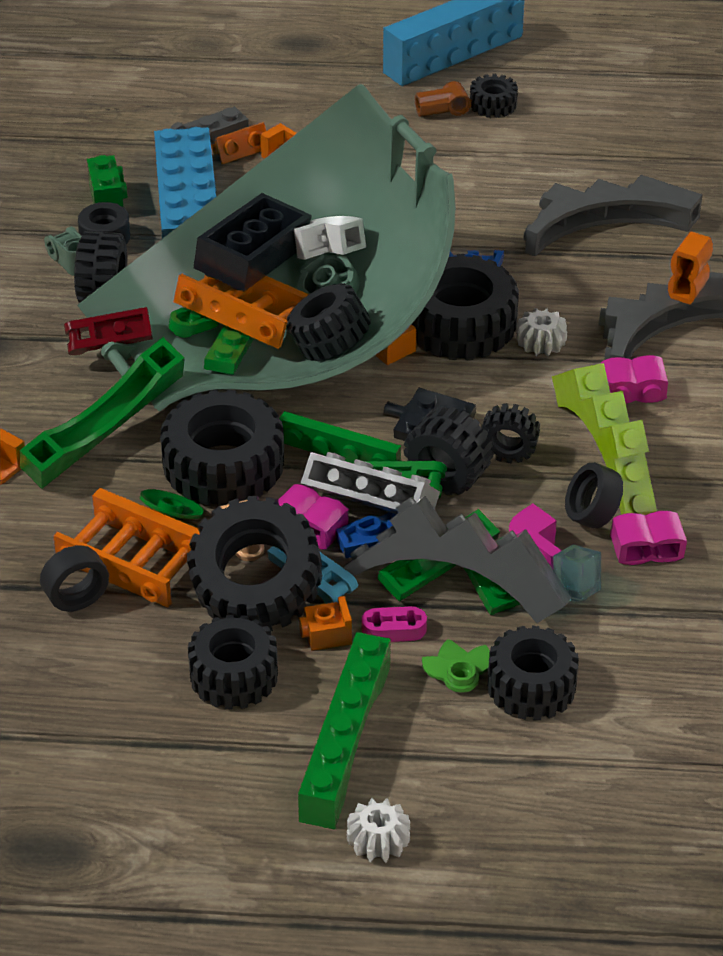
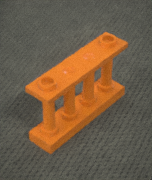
[173,274,309,349]
[53,488,200,608]

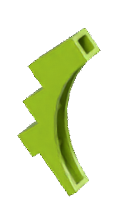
[552,363,657,516]

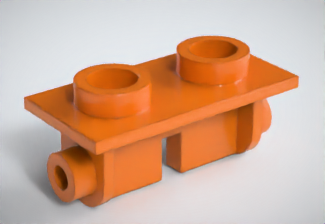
[211,122,266,165]

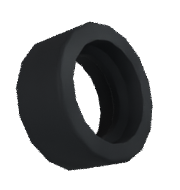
[565,462,623,529]
[40,545,109,612]

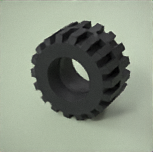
[74,231,128,303]
[286,283,371,361]
[404,406,493,495]
[188,615,278,710]
[487,625,579,721]

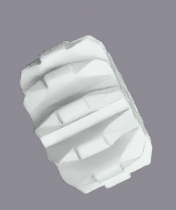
[516,308,568,356]
[347,797,410,863]

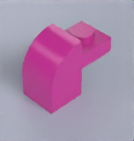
[509,503,562,576]

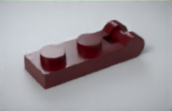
[64,307,153,356]

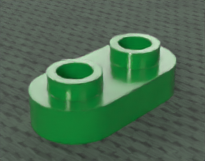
[168,307,220,338]

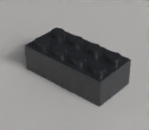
[193,193,312,292]

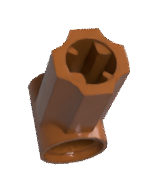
[415,81,471,117]

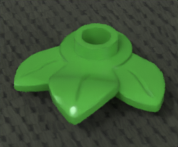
[422,639,490,692]

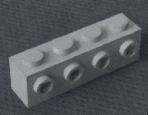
[301,452,440,514]

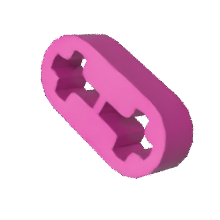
[361,607,427,642]

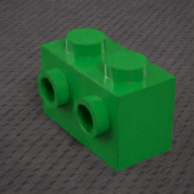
[87,155,128,208]

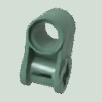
[44,226,81,276]

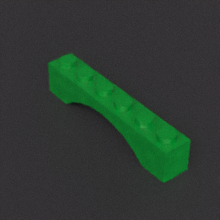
[19,337,185,489]
[298,632,391,830]

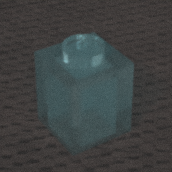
[553,545,601,602]

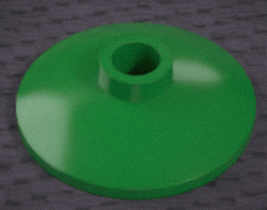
[139,489,204,520]

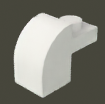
[294,216,366,260]

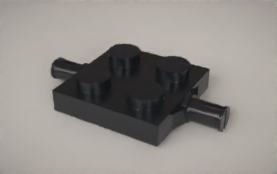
[384,387,476,441]

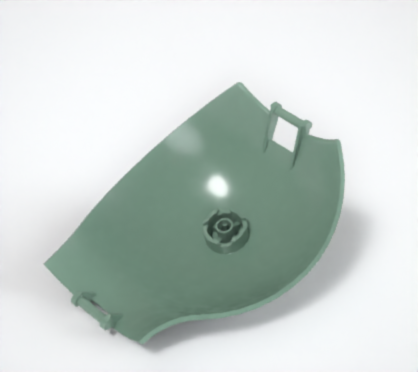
[77,84,456,411]

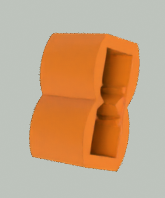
[668,231,713,305]

